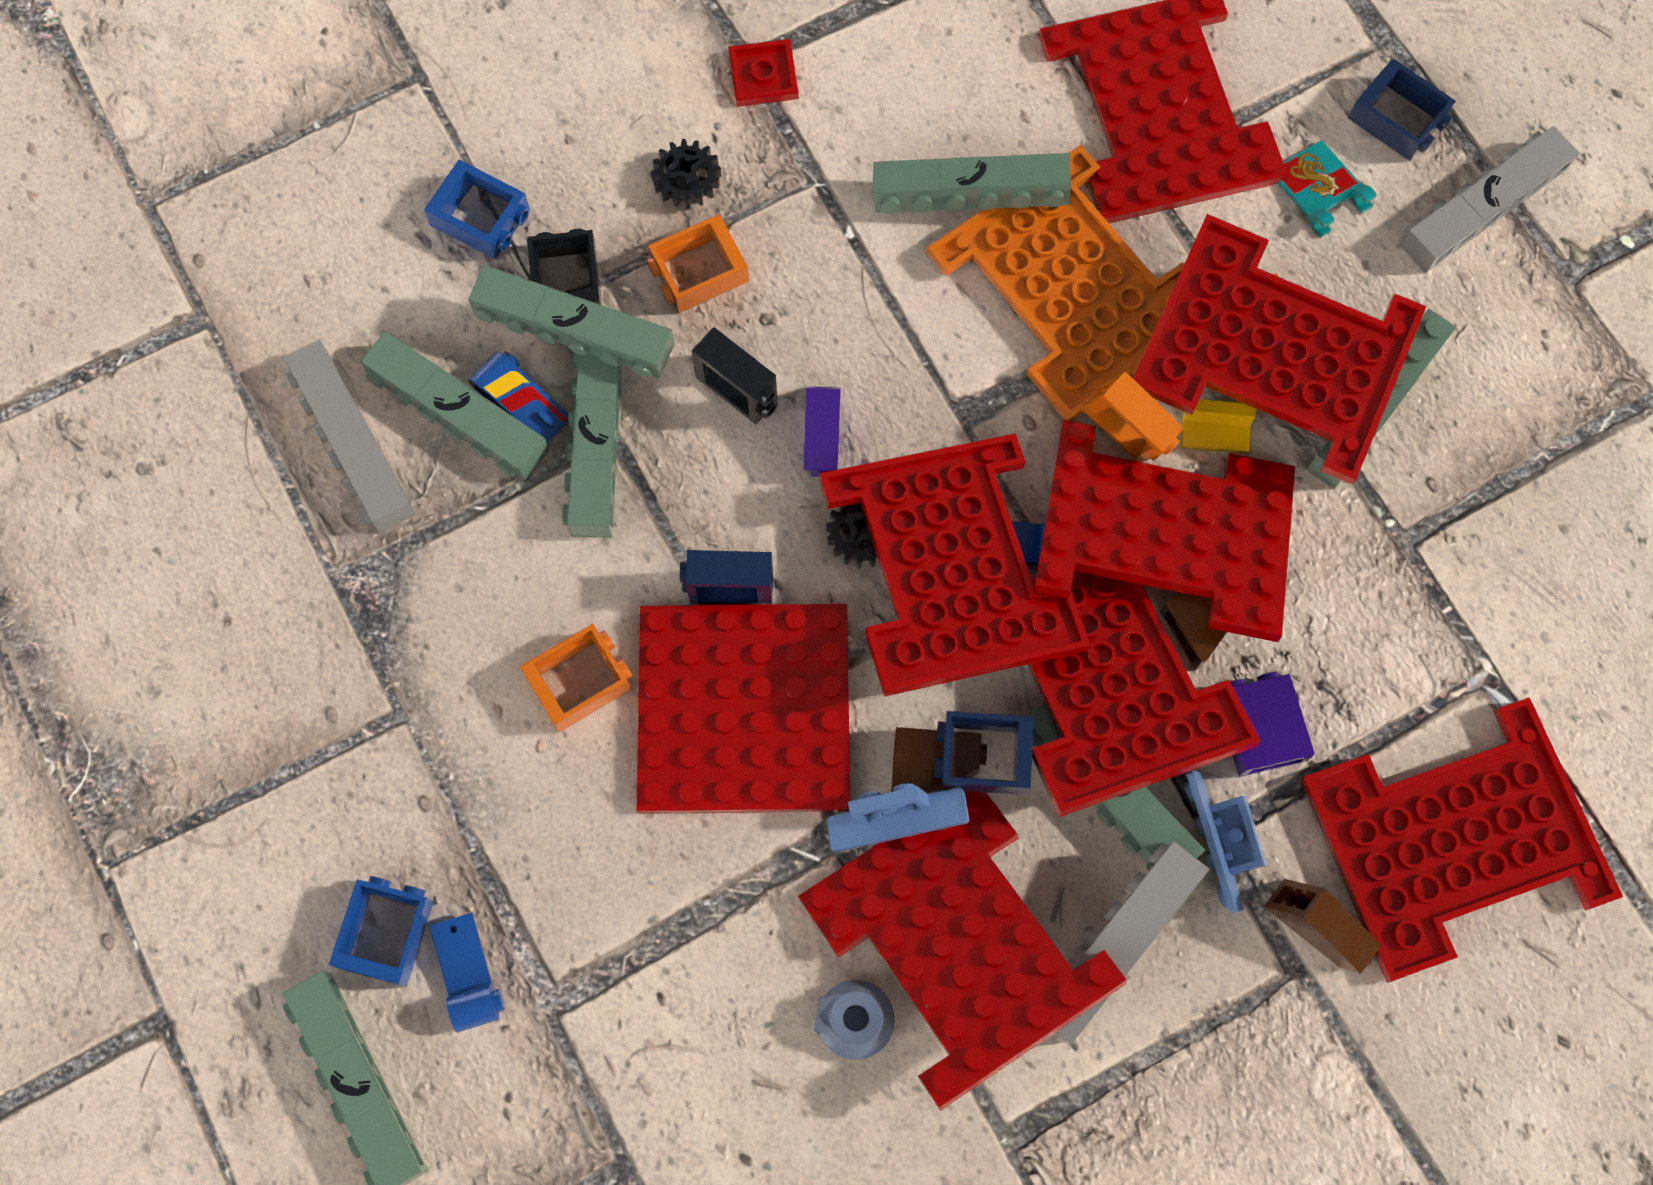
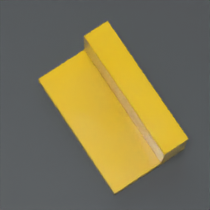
[1181,399,1256,454]

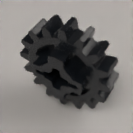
[651,139,722,209]
[826,503,877,569]

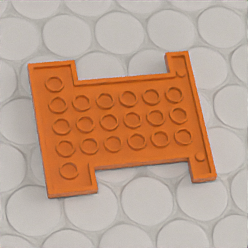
[927,145,1184,421]

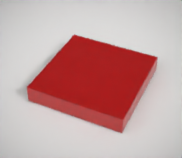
[728,39,799,107]

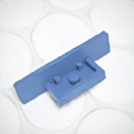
[1185,771,1268,913]
[827,784,969,852]

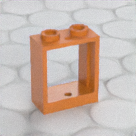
[646,214,749,313]
[1081,371,1184,462]
[519,623,632,733]

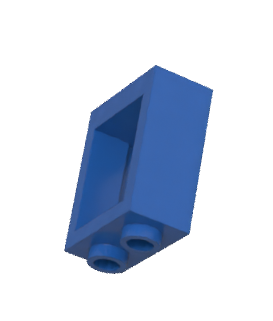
[424,159,530,260]
[329,876,434,987]

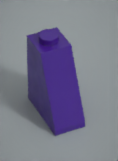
[803,386,841,477]

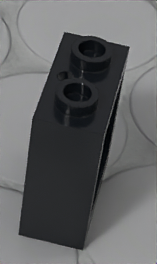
[527,228,602,305]
[691,327,778,425]

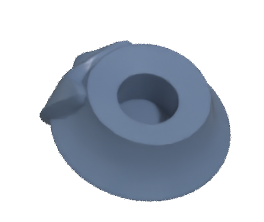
[814,980,895,1059]

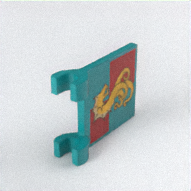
[1278,140,1377,238]

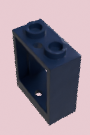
[1348,58,1456,161]
[679,550,773,605]
[934,711,1034,795]

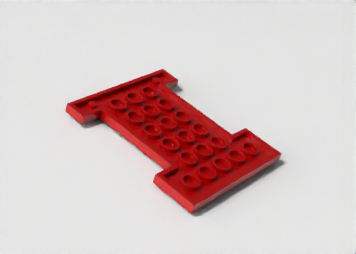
[1038,0,1288,224]
[1133,214,1427,484]
[1034,419,1295,642]
[819,433,1090,697]
[1028,571,1261,817]
[1300,697,1623,983]
[798,791,1127,1111]

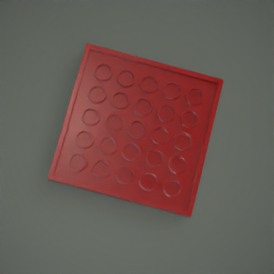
[636,604,850,814]

